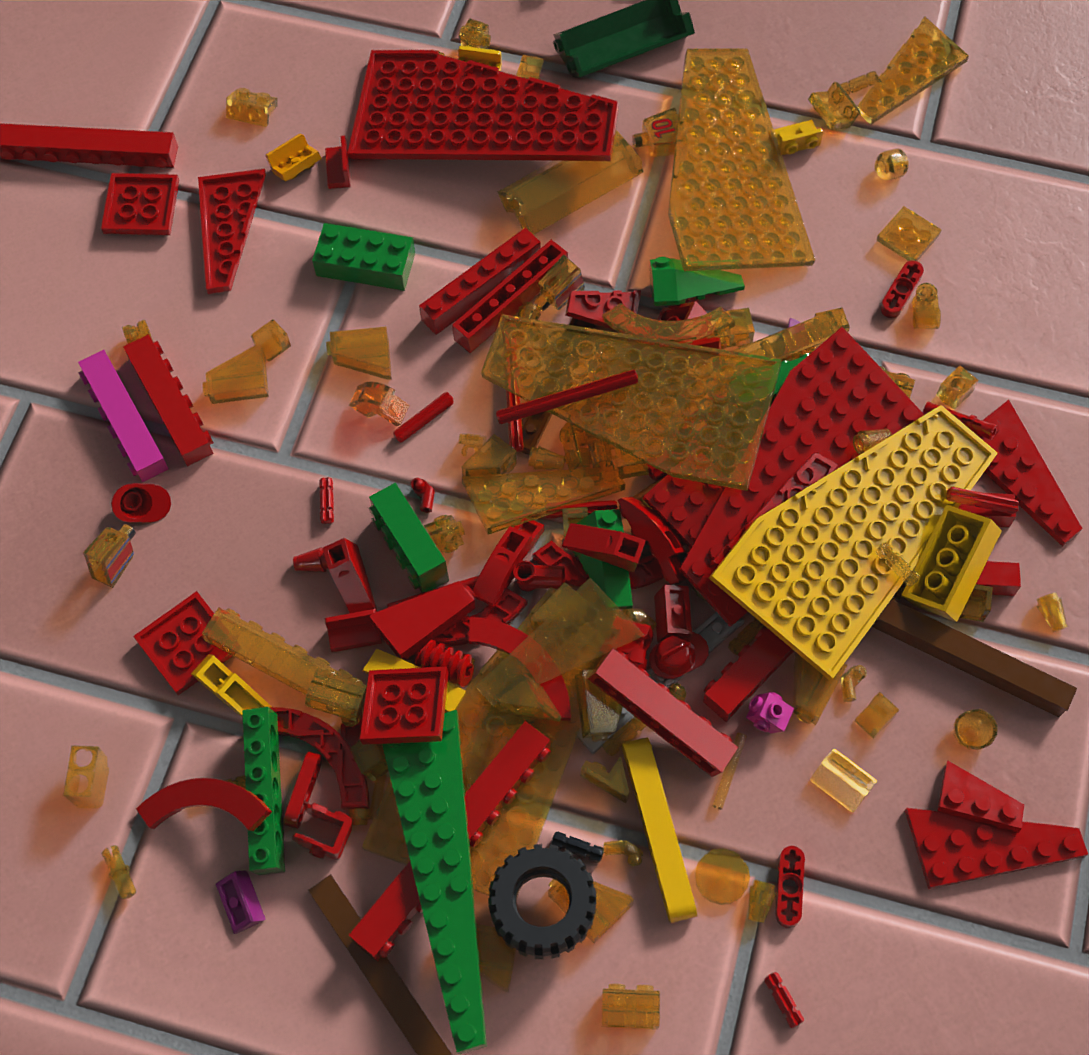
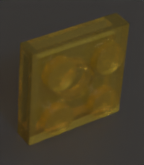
[876,206,942,261]

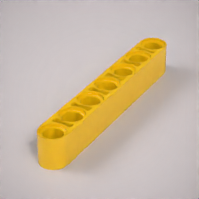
[622,737,697,923]

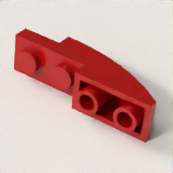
[617,497,687,585]
[472,515,544,606]

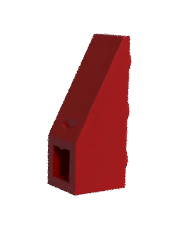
[562,523,646,572]
[323,538,377,613]

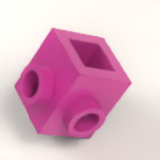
[746,692,794,734]

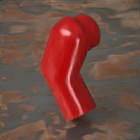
[410,478,435,513]

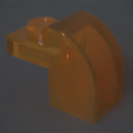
[349,382,410,427]

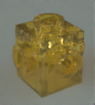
[459,18,491,49]
[424,515,465,553]

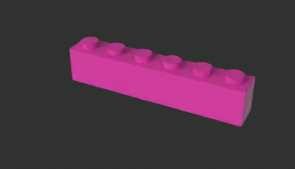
[78,350,169,482]

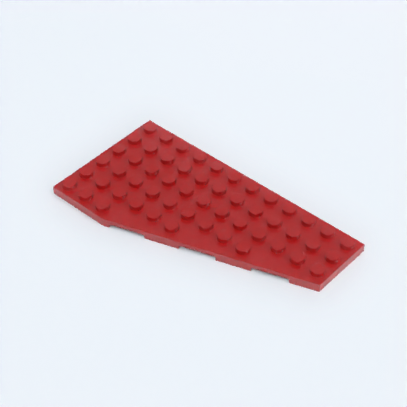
[347,50,619,161]
[679,327,925,627]

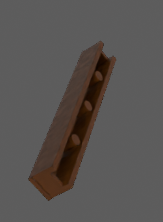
[871,599,1077,717]

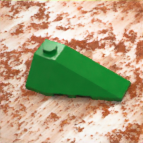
[650,257,745,306]
[572,509,633,611]

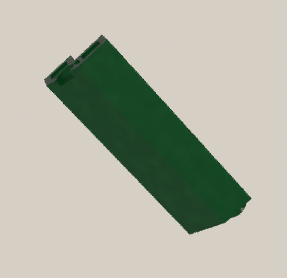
[553,0,695,78]

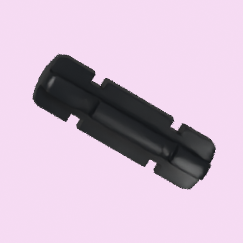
[551,831,604,863]

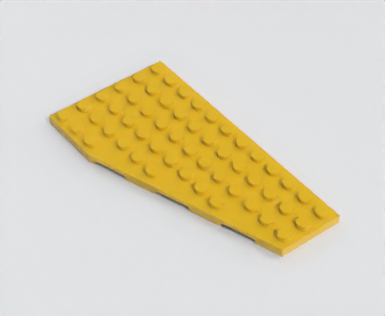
[709,405,998,680]

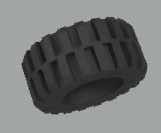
[488,844,596,959]

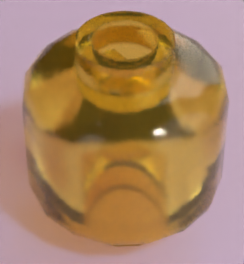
[875,148,909,180]

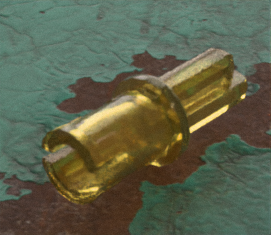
[102,845,136,899]

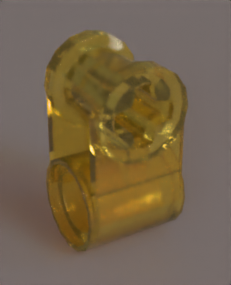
[912,283,941,329]

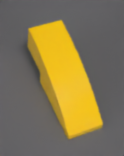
[191,655,272,718]

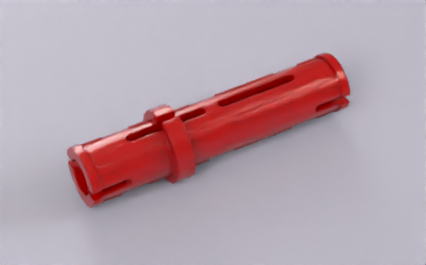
[923,401,997,440]

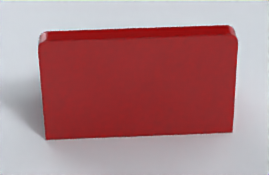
[325,135,351,189]
[654,585,692,643]
[325,609,382,652]

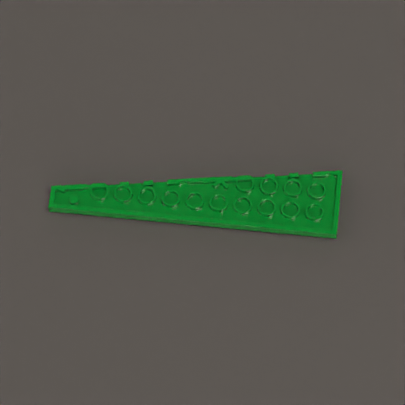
[382,709,487,1055]

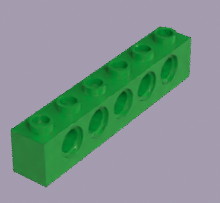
[242,707,285,875]

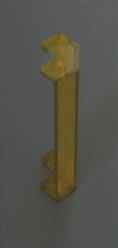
[497,130,644,235]

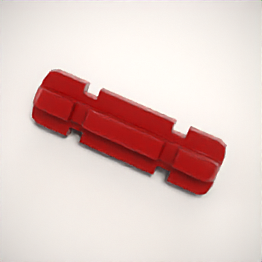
[319,477,334,524]
[764,972,804,1028]

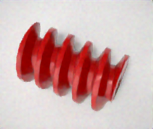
[415,640,474,687]

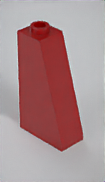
[369,581,476,660]

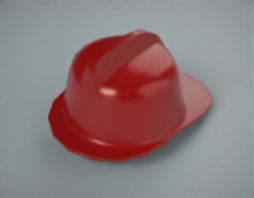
[111,483,171,522]
[649,632,709,679]

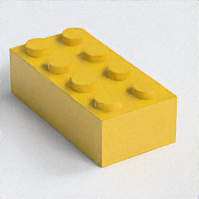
[902,505,1002,622]

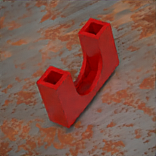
[958,493,1021,596]

